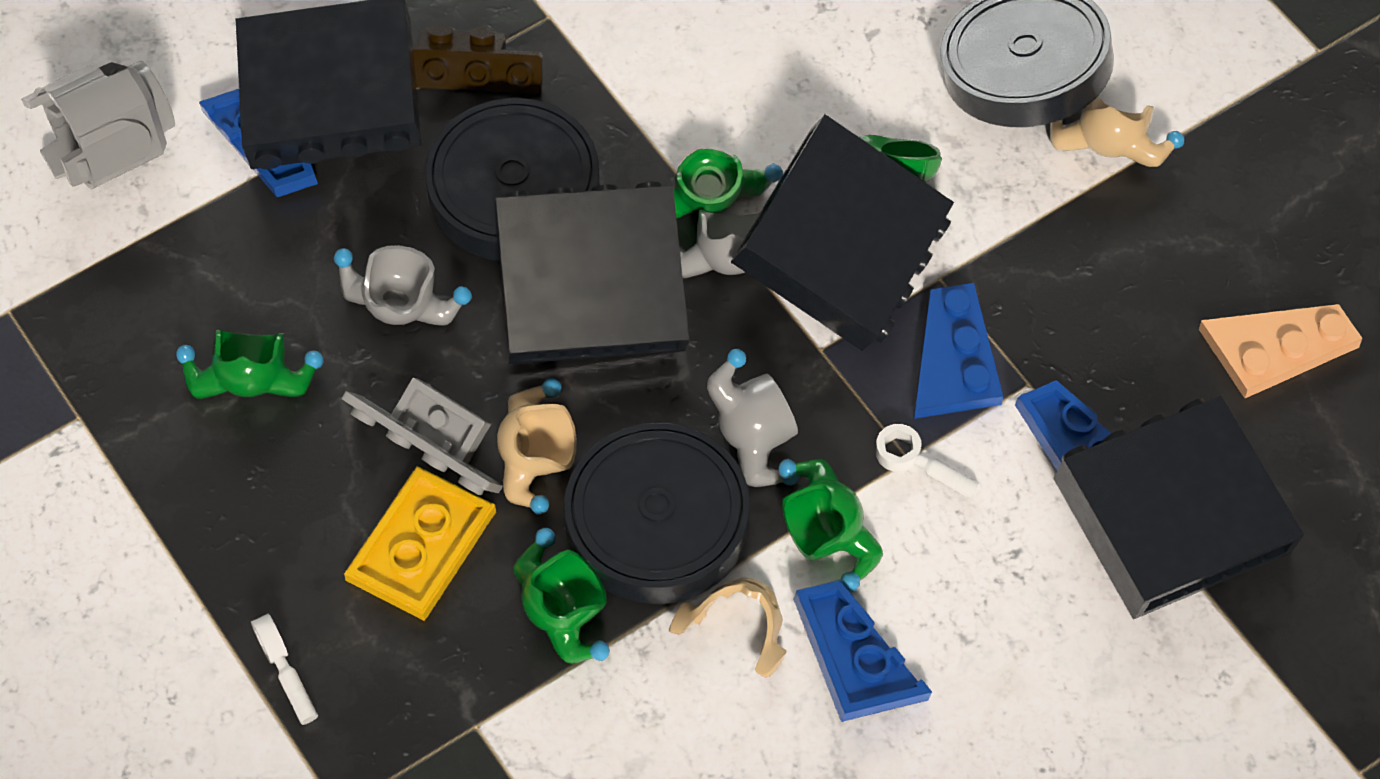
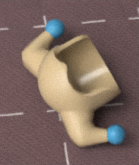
[1050,97,1184,167]
[497,378,577,514]

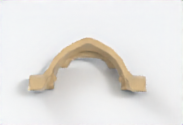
[669,578,787,678]

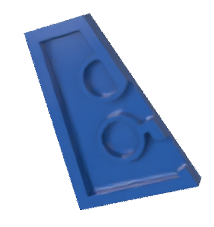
[199,89,318,198]
[914,283,1003,419]
[1015,380,1111,470]
[793,580,932,722]

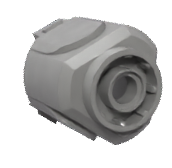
[21,61,175,189]

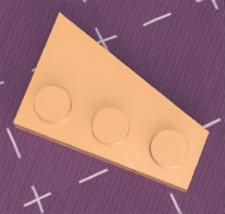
[1199,304,1363,398]

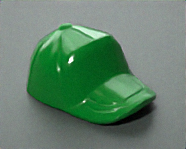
[860,135,942,183]

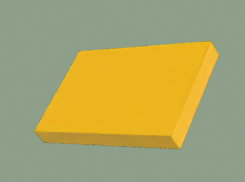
[344,466,496,621]

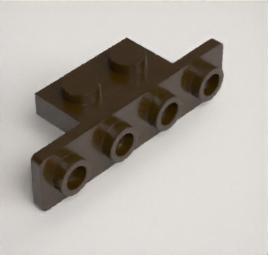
[413,25,543,94]

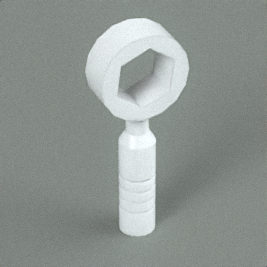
[876,424,980,500]
[251,614,318,725]

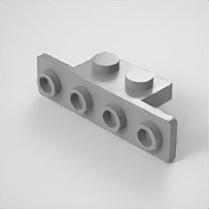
[341,377,503,495]

